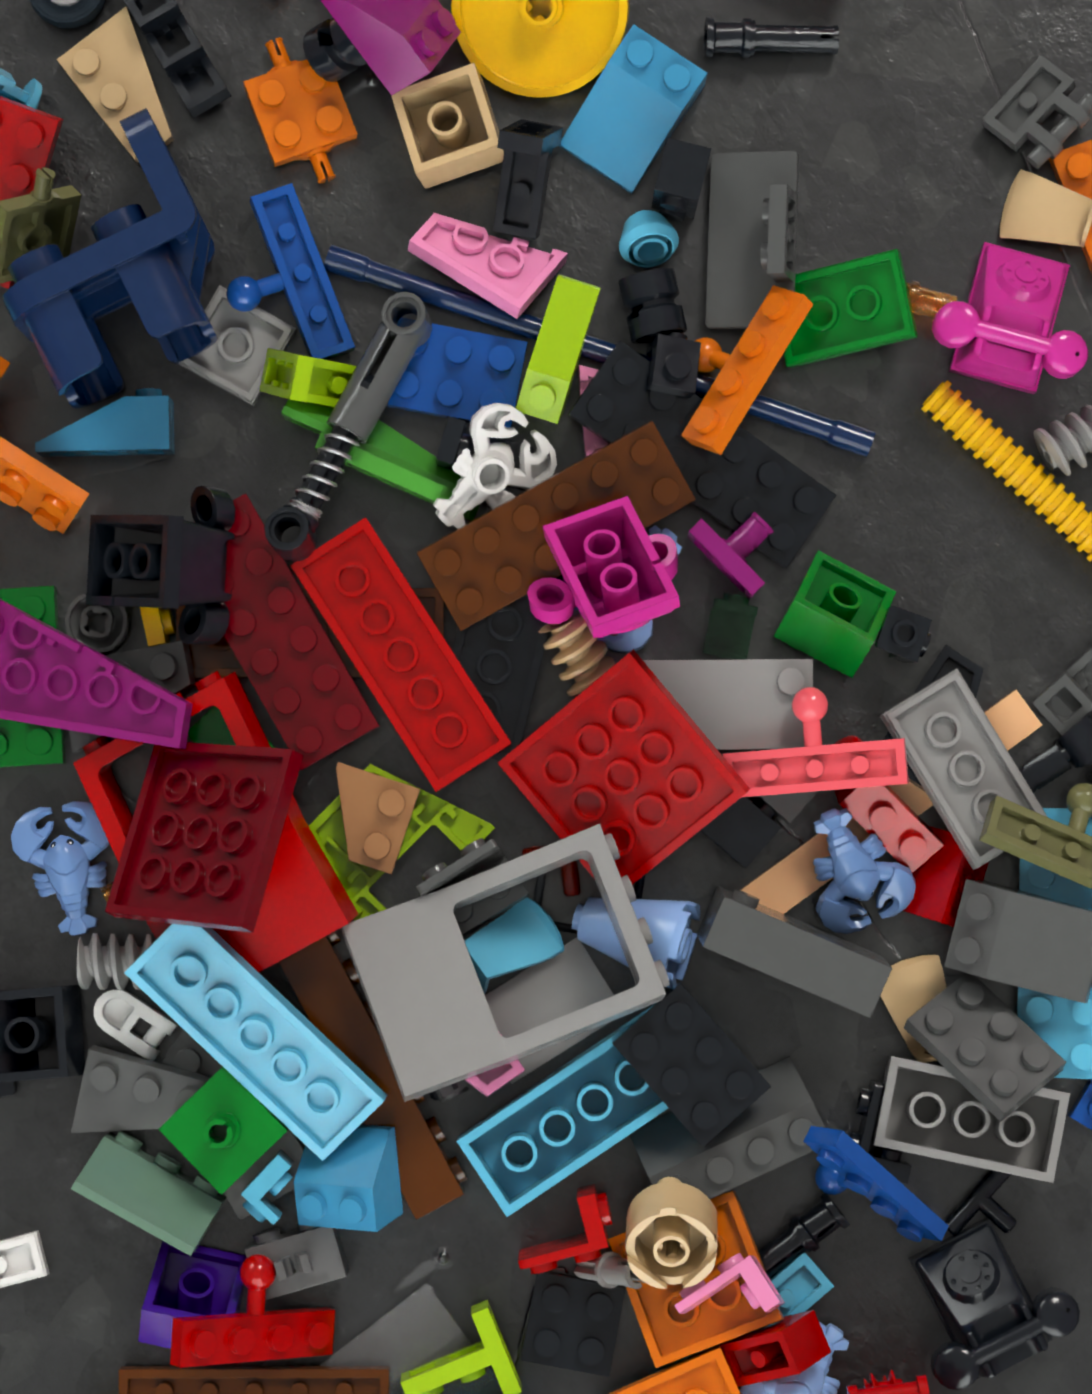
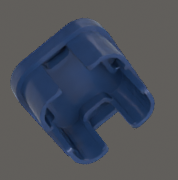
[2,108,218,409]

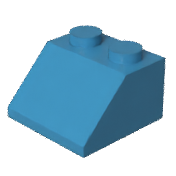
[294,1124,403,1232]

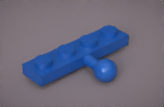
[226,183,355,360]
[803,1126,949,1242]

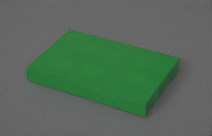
[784,249,918,368]

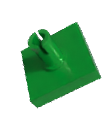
[159,1067,289,1195]

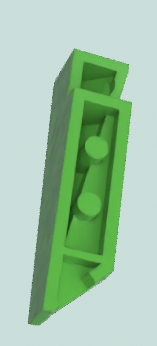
[281,399,481,521]

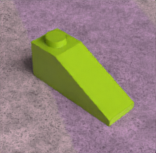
[516,274,601,424]

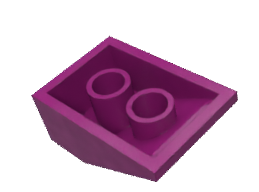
[320,0,461,96]

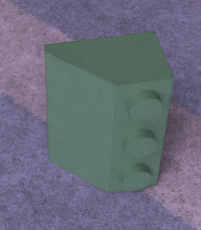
[71,1131,226,1256]

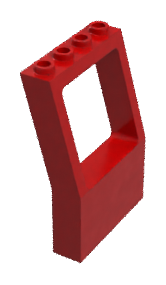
[73,671,358,972]

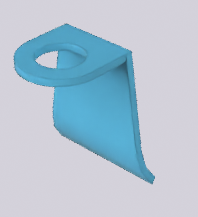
[464,897,564,994]

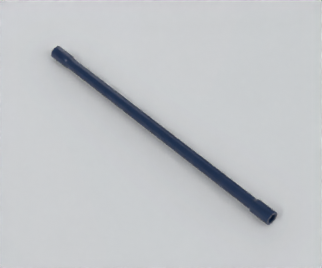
[324,244,876,457]

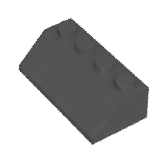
[630,1056,825,1199]

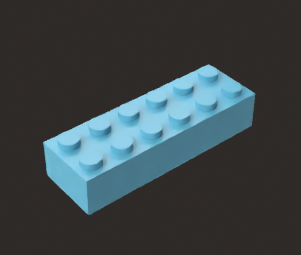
[456,1003,668,1217]

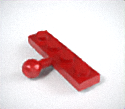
[170,1254,335,1368]

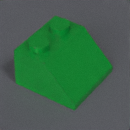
[773,550,896,678]

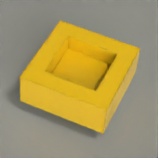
[140,607,176,647]

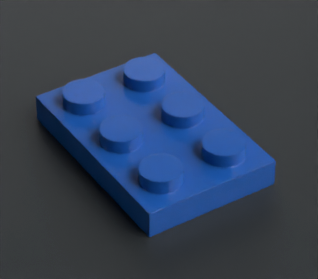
[386,317,528,428]

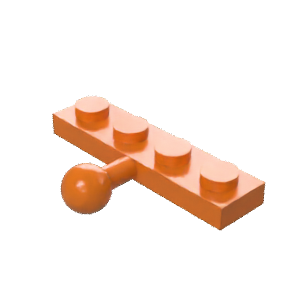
[681,285,813,455]

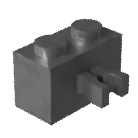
[245,1222,349,1300]

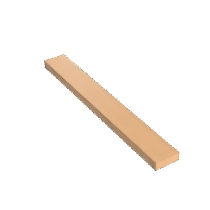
[740,689,1043,914]

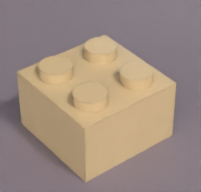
[391,63,505,189]

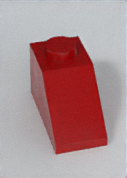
[719,1310,831,1387]

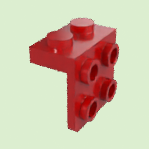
[518,1183,613,1274]

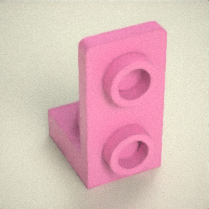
[674,1253,785,1314]

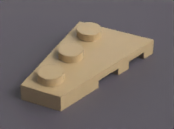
[56,7,174,166]

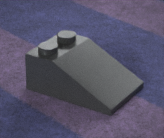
[944,879,1092,1003]

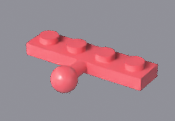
[723,687,909,798]

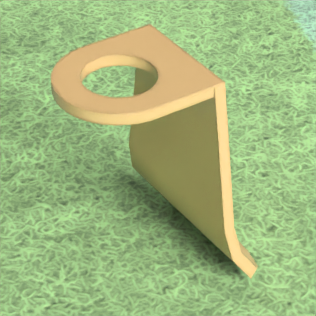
[999,169,1092,247]
[880,955,947,1063]

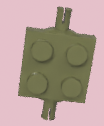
[0,167,82,284]

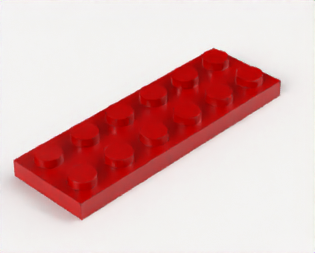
[290,517,512,793]

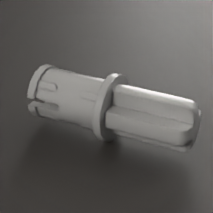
[574,1252,644,1289]

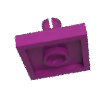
[687,512,774,600]

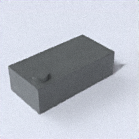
[697,886,892,1018]

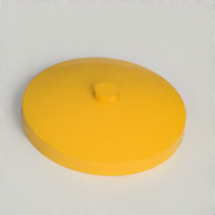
[451,0,629,98]

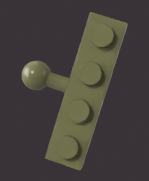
[979,783,1092,889]

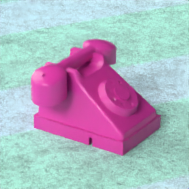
[932,242,1088,395]
[527,496,680,638]

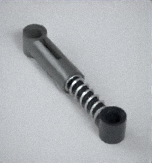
[264,292,433,562]

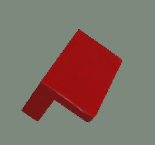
[903,826,989,927]

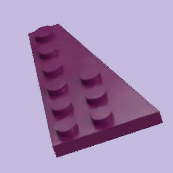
[0,598,193,749]

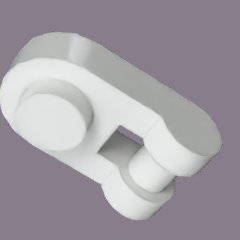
[94,989,178,1061]

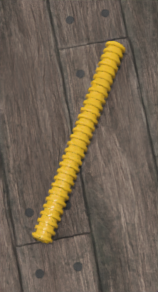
[921,380,1092,562]

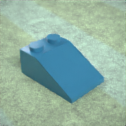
[559,24,708,194]

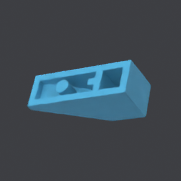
[35,388,175,457]

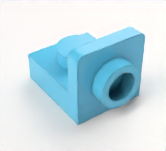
[241,1150,294,1225]

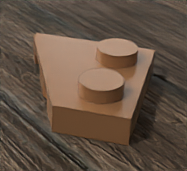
[336,762,421,874]

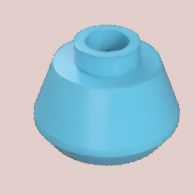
[619,210,679,268]

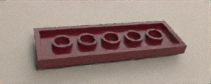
[194,493,380,771]

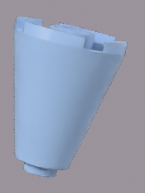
[572,897,700,989]

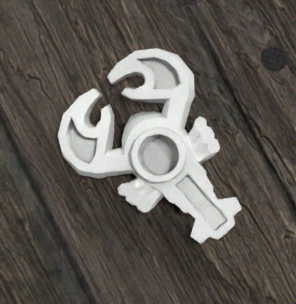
[433,403,557,529]

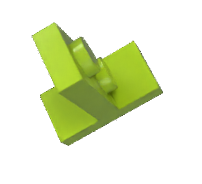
[259,348,357,407]
[400,1299,522,1394]

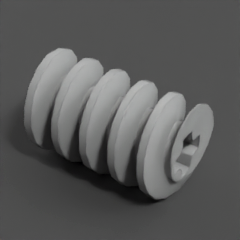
[1033,404,1092,476]
[76,933,154,990]

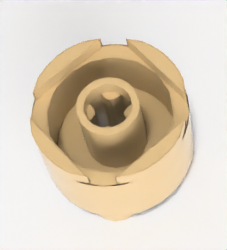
[625,1177,718,1289]

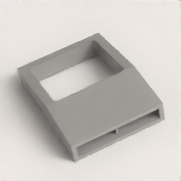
[342,824,670,1102]

